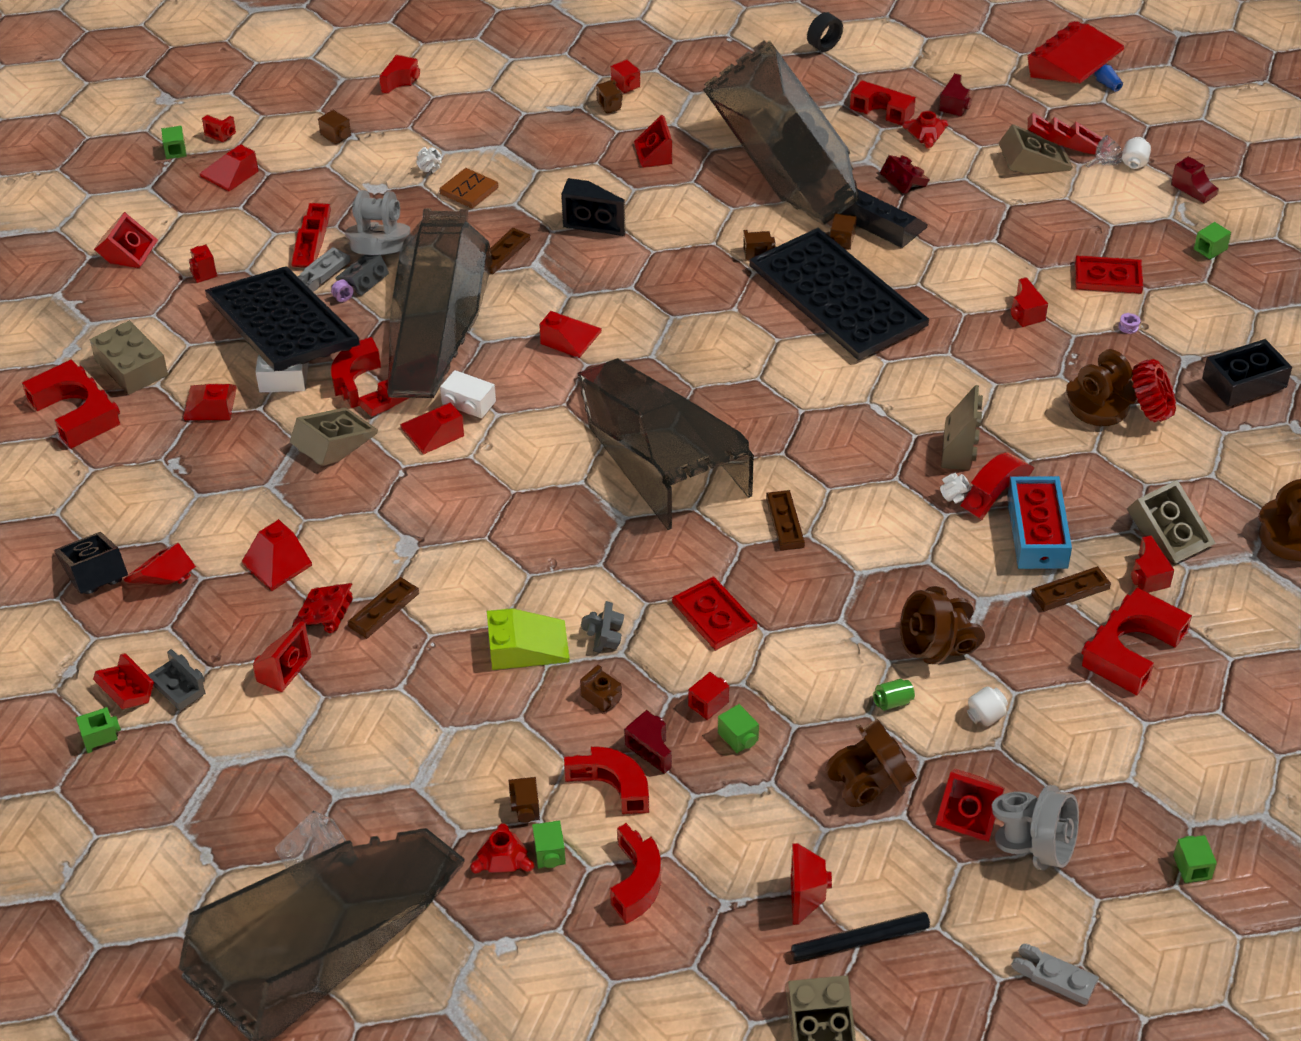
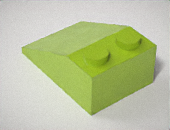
[486,608,570,670]

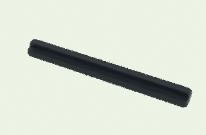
[791,911,930,962]

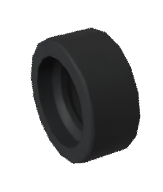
[807,12,843,52]

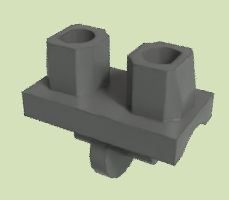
[581,601,624,653]

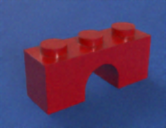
[850,80,916,125]

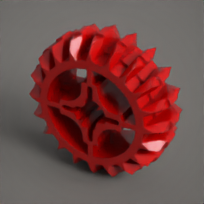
[1132,359,1176,423]

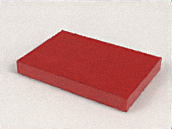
[1075,255,1143,294]
[672,576,758,651]

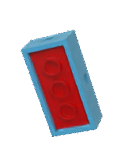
[1007,476,1072,569]

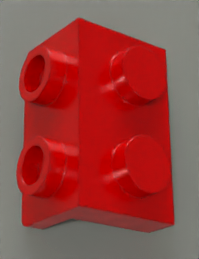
[93,653,154,709]

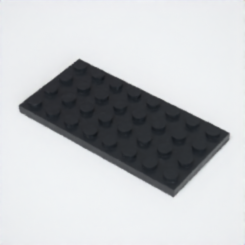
[749,227,929,360]
[205,266,360,372]

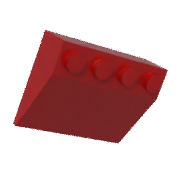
[1027,21,1124,83]

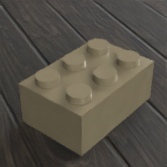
[90,320,168,395]

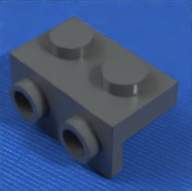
[148,649,206,711]

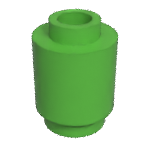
[873,679,915,711]

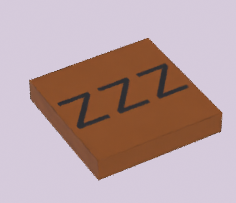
[439,168,499,209]

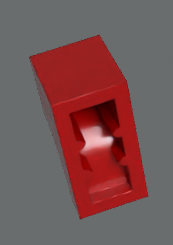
[379,54,420,94]
[1011,277,1048,327]
[1131,535,1174,593]

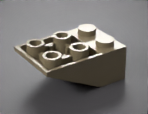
[941,385,983,470]
[785,975,856,1041]

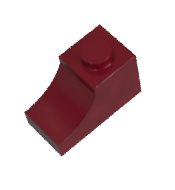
[939,73,972,117]
[1171,156,1219,204]
[624,710,672,774]

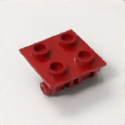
[292,583,353,633]

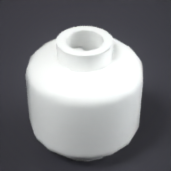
[1122,137,1151,169]
[967,687,1008,726]

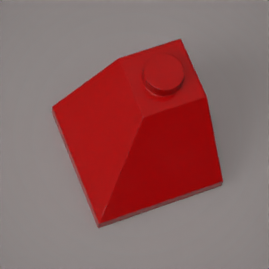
[200,144,259,192]
[94,212,158,268]
[539,311,602,358]
[183,384,237,420]
[400,402,464,455]
[242,519,312,591]
[123,542,196,585]
[253,621,312,693]
[935,769,1005,842]
[790,843,832,925]

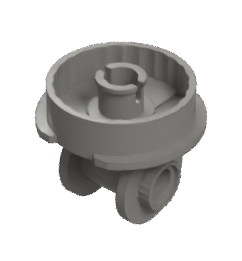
[345,190,411,255]
[992,785,1079,870]

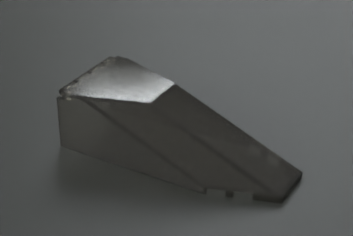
[703,40,860,225]
[577,358,754,530]
[179,828,465,1041]

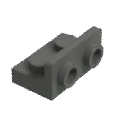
[335,255,389,295]

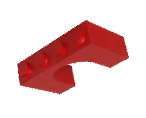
[22,359,120,449]
[1081,587,1192,695]

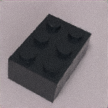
[1202,339,1292,407]

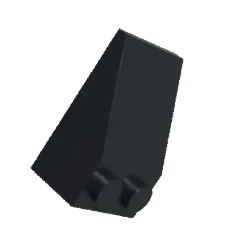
[561,178,626,236]
[54,532,128,594]

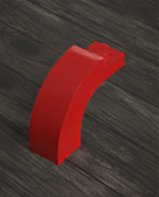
[331,337,381,408]
[960,452,1034,520]
[564,747,649,814]
[610,823,661,924]

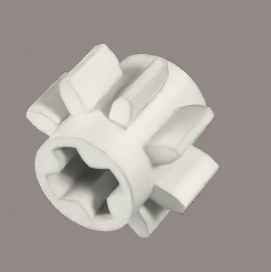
[416,147,442,173]
[940,473,971,504]

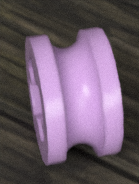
[331,280,353,302]
[1118,313,1141,334]

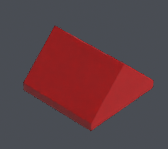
[634,114,672,167]

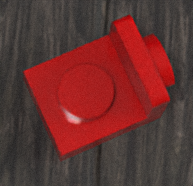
[202,115,236,143]

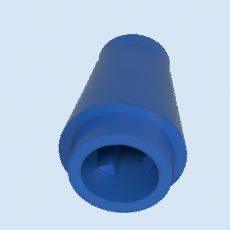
[1094,64,1123,92]

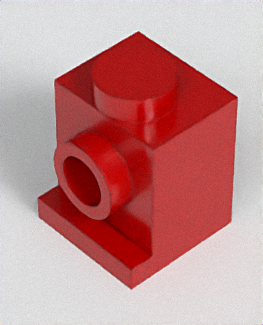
[188,244,218,283]

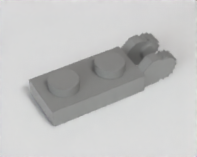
[297,247,350,292]
[1011,943,1099,1005]

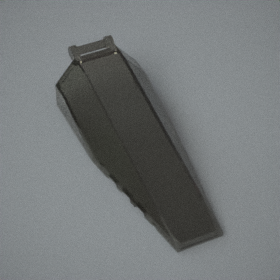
[387,209,492,398]

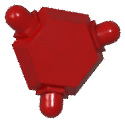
[902,111,948,148]
[470,823,534,874]

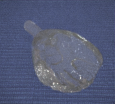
[1086,135,1123,168]

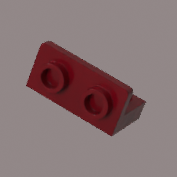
[880,155,930,194]

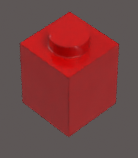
[611,59,640,93]
[688,672,729,720]

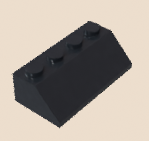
[834,184,928,248]

